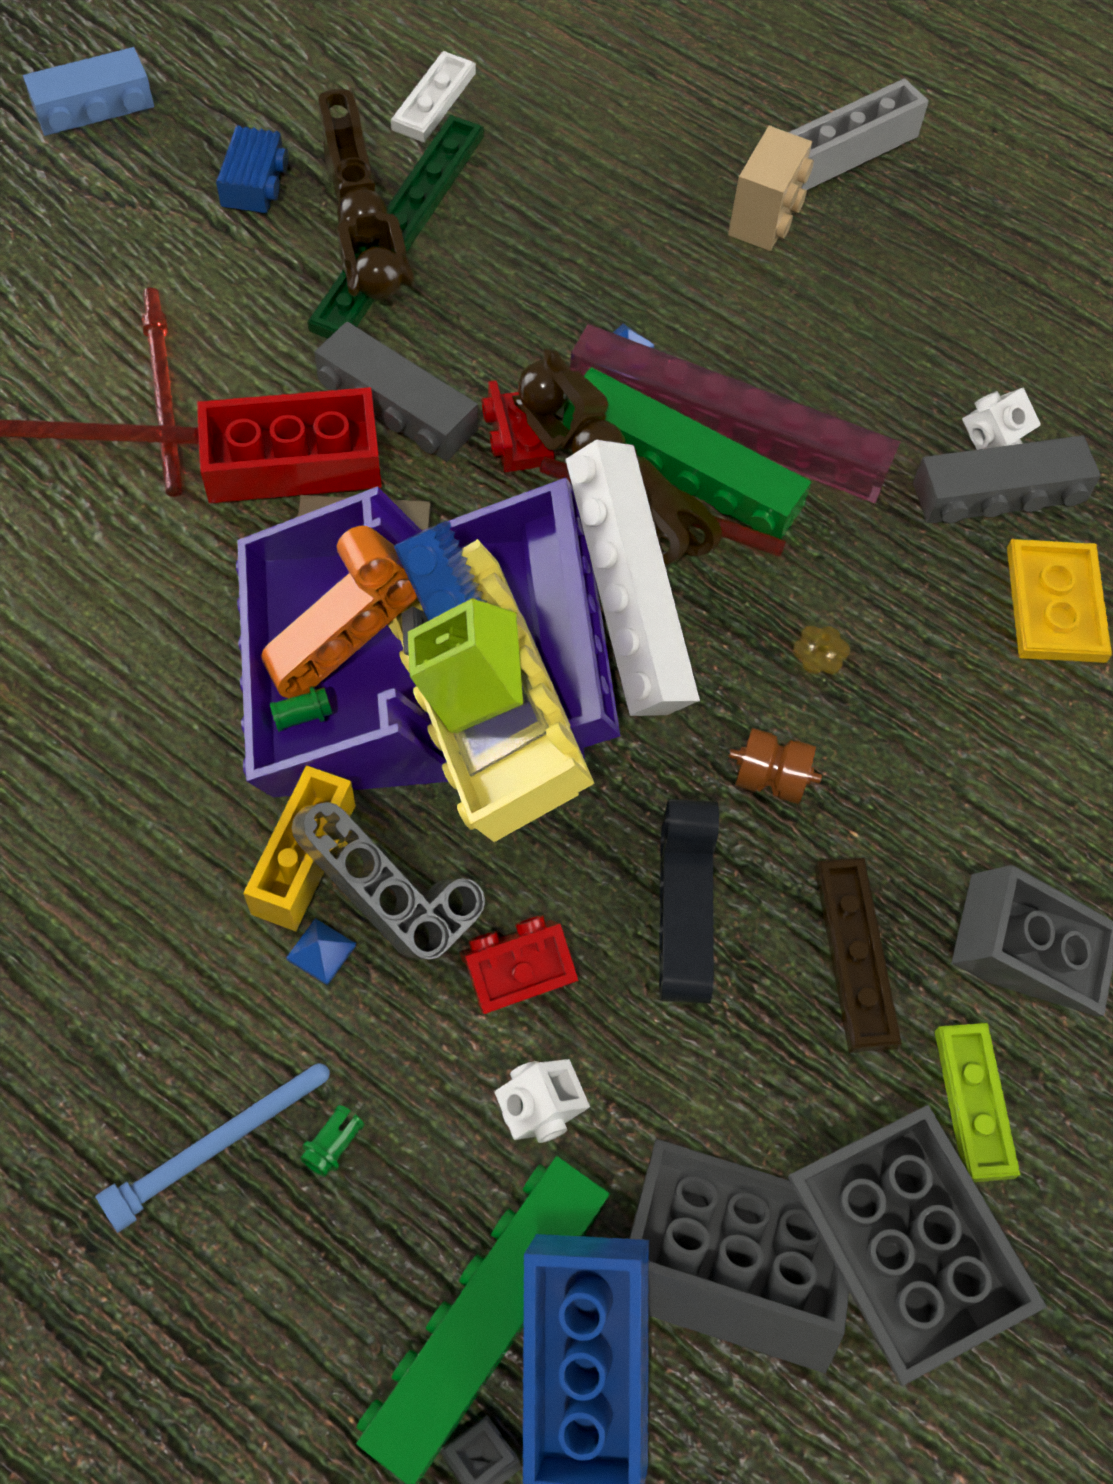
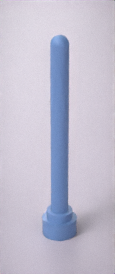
[95,1063,330,1233]

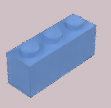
[23,47,154,136]

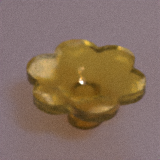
[793,626,850,674]

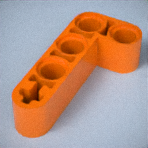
[261,526,418,699]

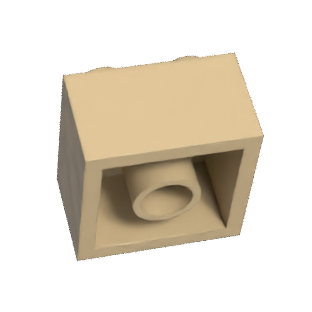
[728,126,814,251]

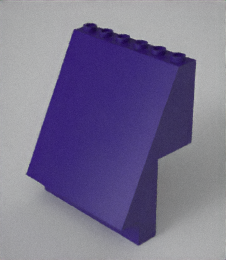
[236,478,620,798]

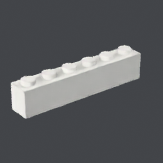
[566,440,700,716]

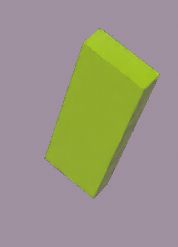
[935,1023,1020,1182]

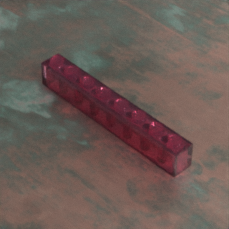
[570,324,900,504]

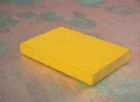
[1007,539,1112,663]

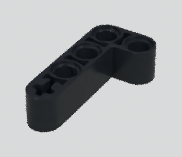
[659,799,719,1004]

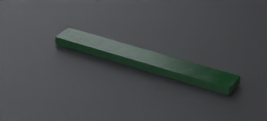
[307,115,484,339]

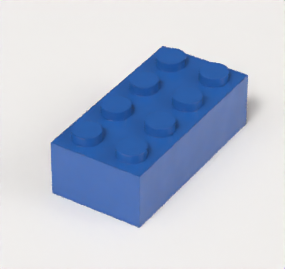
[523,1234,649,1484]

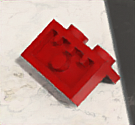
[481,380,554,473]
[459,915,579,1014]

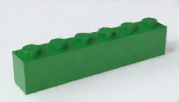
[563,367,812,542]
[356,1156,610,1484]

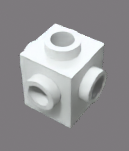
[962,387,1041,450]
[494,1059,590,1143]

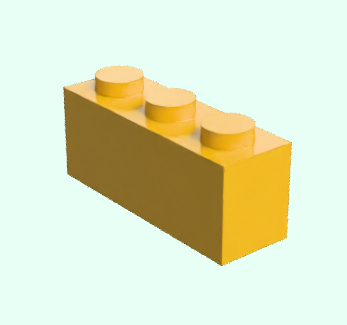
[243,765,356,931]

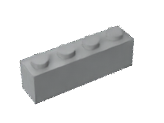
[788,78,929,190]

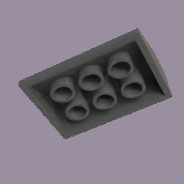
[788,1105,1047,1387]
[628,1139,849,1374]

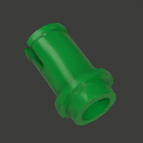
[270,686,333,731]
[300,1105,365,1177]

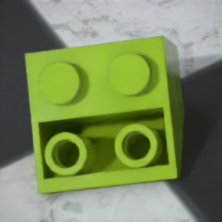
[408,598,523,734]

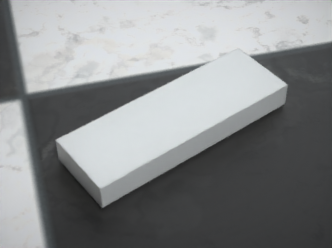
[391,51,476,143]

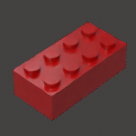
[197,387,382,503]

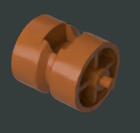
[729,728,822,805]

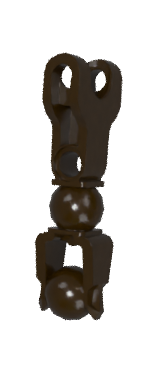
[318,89,414,300]
[512,349,722,565]

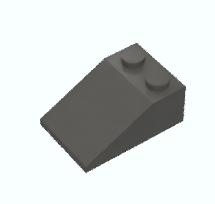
[952,865,1113,1017]

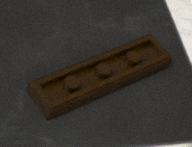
[814,858,902,1053]

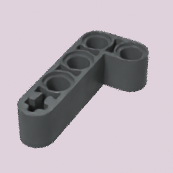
[292,802,485,960]

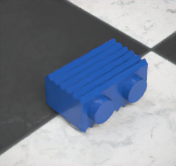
[216,125,289,213]
[394,521,487,621]

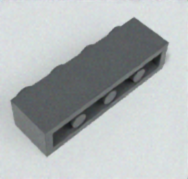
[314,322,478,462]
[913,435,1101,524]

